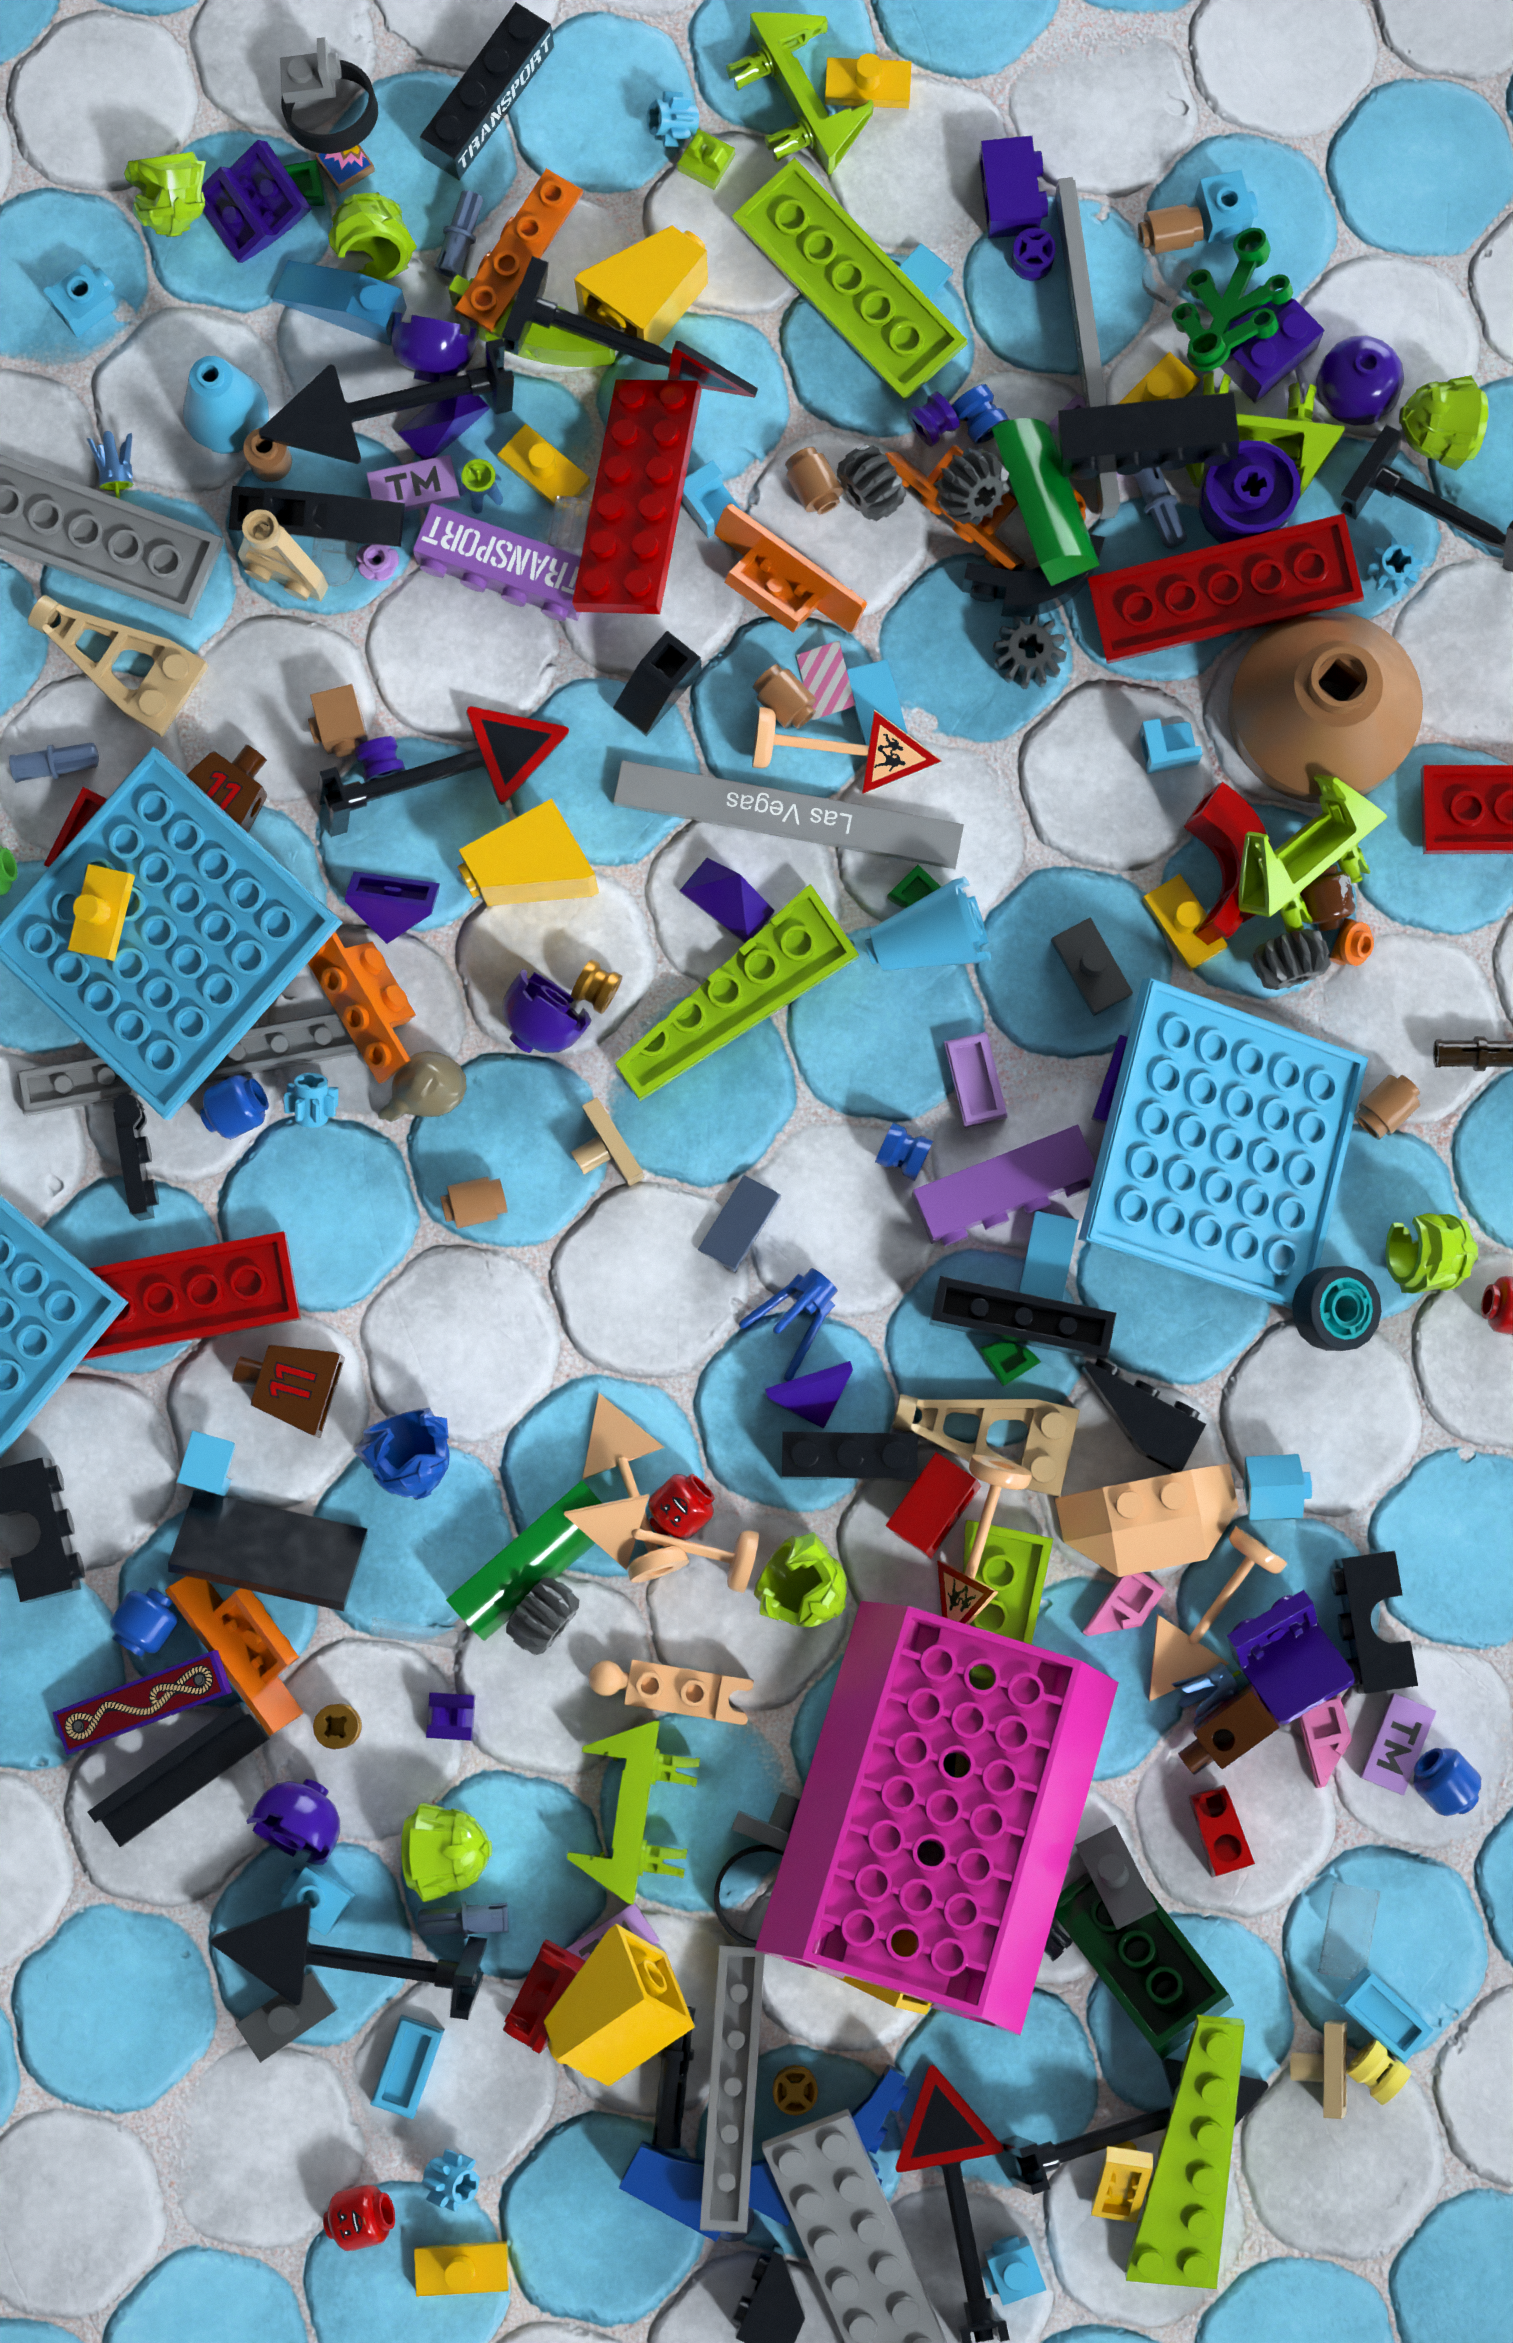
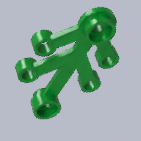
[1172,227,1294,371]

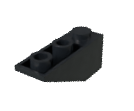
[1080,1359,1206,1473]

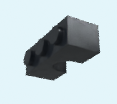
[782,1432,918,1482]
[0,1457,85,1603]
[1330,1551,1418,1694]

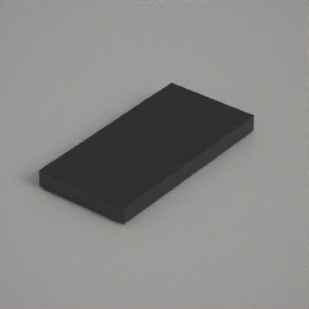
[168,1490,368,1612]

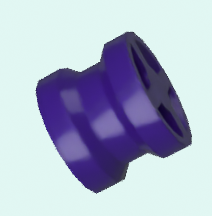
[1011,227,1056,281]
[907,391,960,447]
[354,736,406,782]

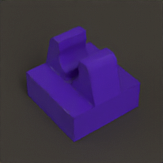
[426,1692,476,1741]

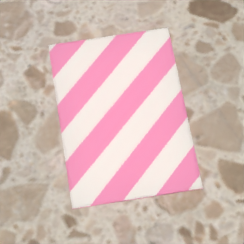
[796,640,856,720]

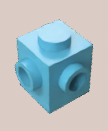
[1195,169,1258,244]
[1243,1454,1312,1520]
[280,1864,356,1936]
[981,2235,1047,2306]

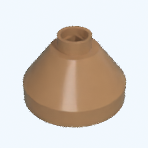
[1228,610,1423,804]

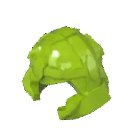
[124,152,206,237]
[328,192,417,281]
[1399,375,1488,471]
[1385,1213,1478,1294]
[754,1532,847,1628]
[401,1803,493,1902]

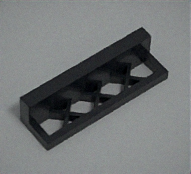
[87,1702,270,1847]

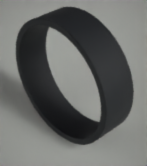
[281,60,378,154]
[714,1845,784,1947]

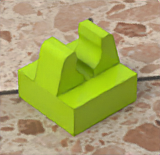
[677,129,735,190]

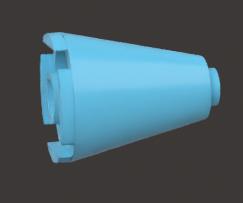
[183,356,269,454]
[865,876,991,971]

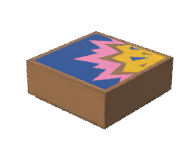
[315,144,375,194]

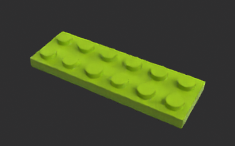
[732,157,968,402]

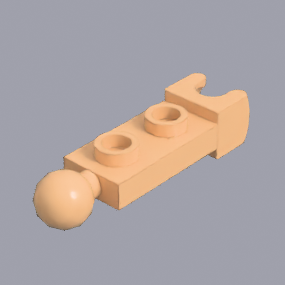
[588,1660,754,1725]

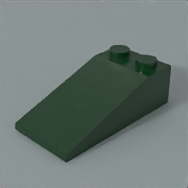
[1054,1872,1234,2061]

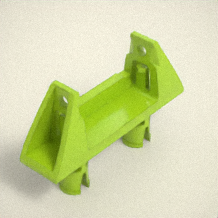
[726,12,874,175]
[1185,372,1344,499]
[1238,774,1387,933]
[567,1720,700,1905]

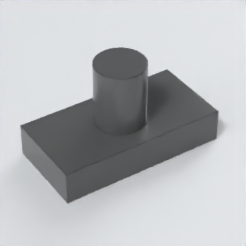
[1051,917,1133,1016]
[731,1792,800,1851]
[1075,1825,1158,1930]
[235,1970,339,2063]

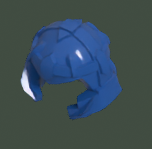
[354,1408,450,1500]

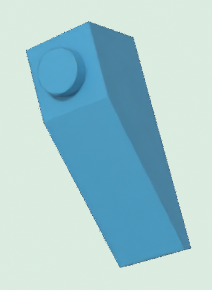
[272,260,407,346]

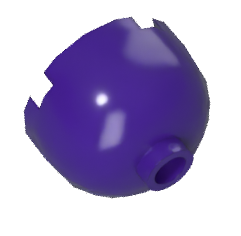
[391,312,479,383]
[1316,335,1404,426]
[502,969,592,1053]
[246,1779,341,1865]

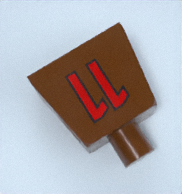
[186,744,267,833]
[232,1345,345,1438]
[1178,1683,1280,1775]

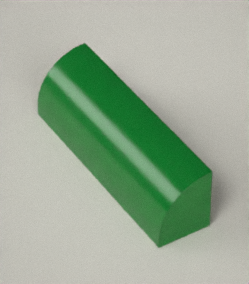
[991,418,1100,586]
[446,1480,603,1641]

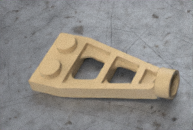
[238,509,329,602]
[28,595,209,738]
[892,1394,1080,1497]

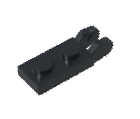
[112,1093,159,1221]

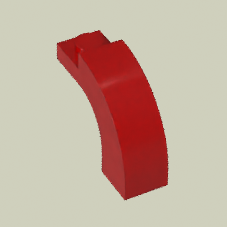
[1183,782,1272,945]

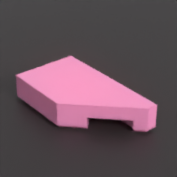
[1082,1573,1166,1636]
[1298,1695,1352,1788]

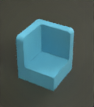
[681,460,741,538]
[1138,719,1203,774]
[177,1431,235,1496]

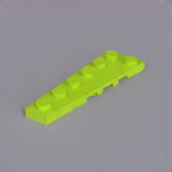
[615,884,859,1102]
[954,1520,1054,1778]
[1125,2015,1245,2289]

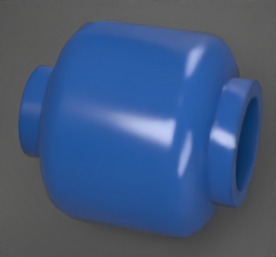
[200,1074,269,1140]
[110,1587,177,1657]
[1413,1748,1482,1816]

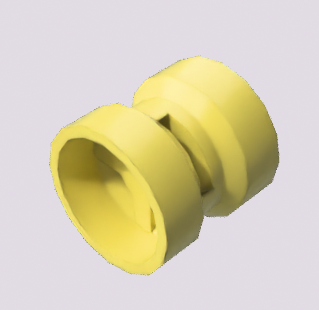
[1346,2039,1411,2105]

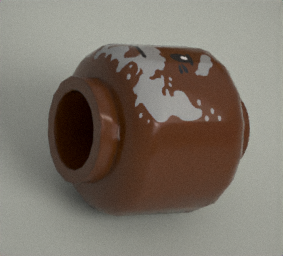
[1300,865,1356,931]

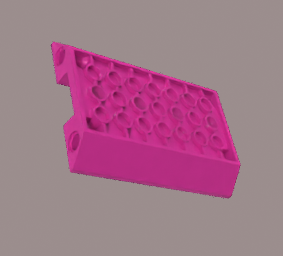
[754,1601,1119,2036]

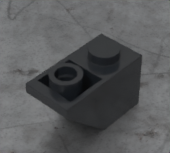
[613,631,702,737]
[731,2244,805,2343]

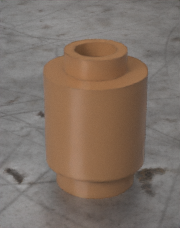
[1138,204,1204,255]
[243,427,292,482]
[785,447,843,515]
[753,664,816,729]
[1354,1075,1421,1140]
[440,1176,508,1229]

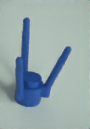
[739,1268,838,1381]

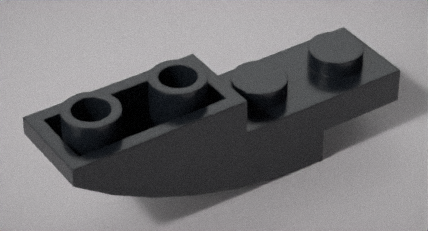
[229,486,405,547]

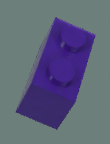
[979,136,1048,239]

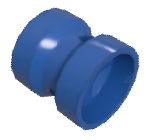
[952,384,1010,445]
[875,1122,933,1181]

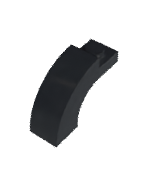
[962,534,1105,618]

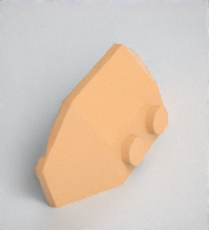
[1054,1463,1239,1577]

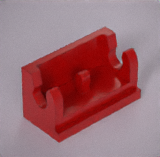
[885,1452,981,1559]
[503,1939,586,2054]

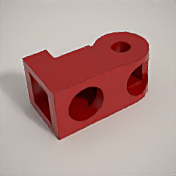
[1189,1785,1255,1878]

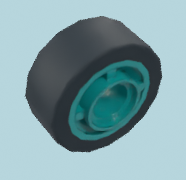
[1292,1266,1382,1351]

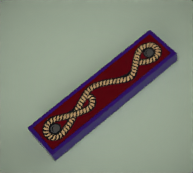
[52,1650,232,1755]

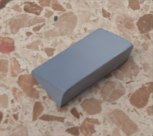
[698,1175,781,1273]

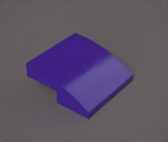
[201,140,312,263]

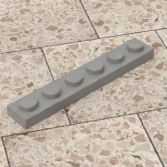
[700,1945,765,2233]

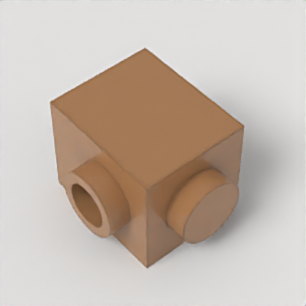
[308,684,369,757]

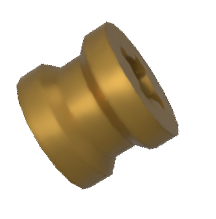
[571,959,623,1014]
[313,1703,362,1750]
[772,2065,818,2116]

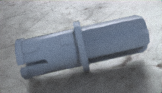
[434,190,483,278]
[1133,467,1187,549]
[9,743,99,783]
[418,1902,509,1939]

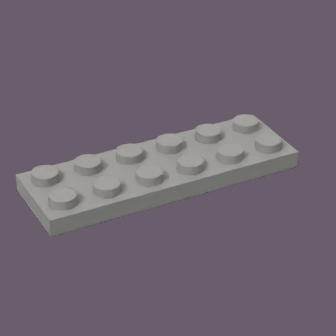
[0,455,224,620]
[762,2109,947,2343]

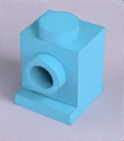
[43,263,117,338]

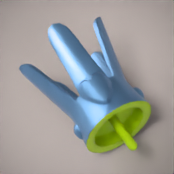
[87,431,134,499]
[459,459,503,514]
[1171,1662,1241,1725]

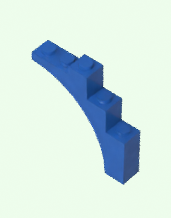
[619,2064,909,2242]

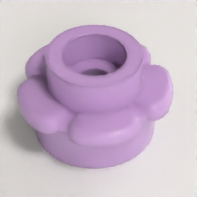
[356,544,399,581]

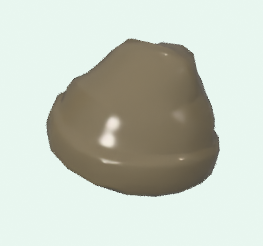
[378,1051,467,1122]

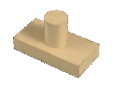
[571,1097,644,1187]
[1290,2020,1347,2119]

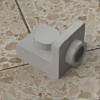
[280,37,341,104]

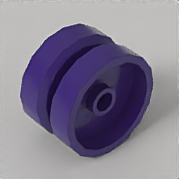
[1199,440,1300,544]

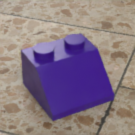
[1220,285,1325,403]

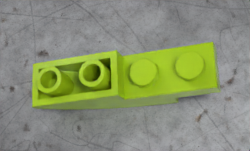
[448,275,616,367]

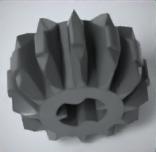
[837,444,906,521]
[934,448,1011,525]
[992,613,1067,690]
[1253,929,1331,990]
[506,1577,580,1655]

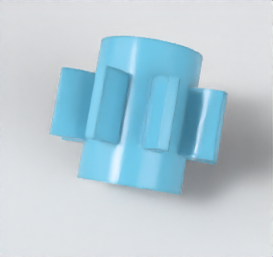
[647,91,699,147]
[1366,538,1423,596]
[284,1073,338,1128]
[422,2149,480,2212]

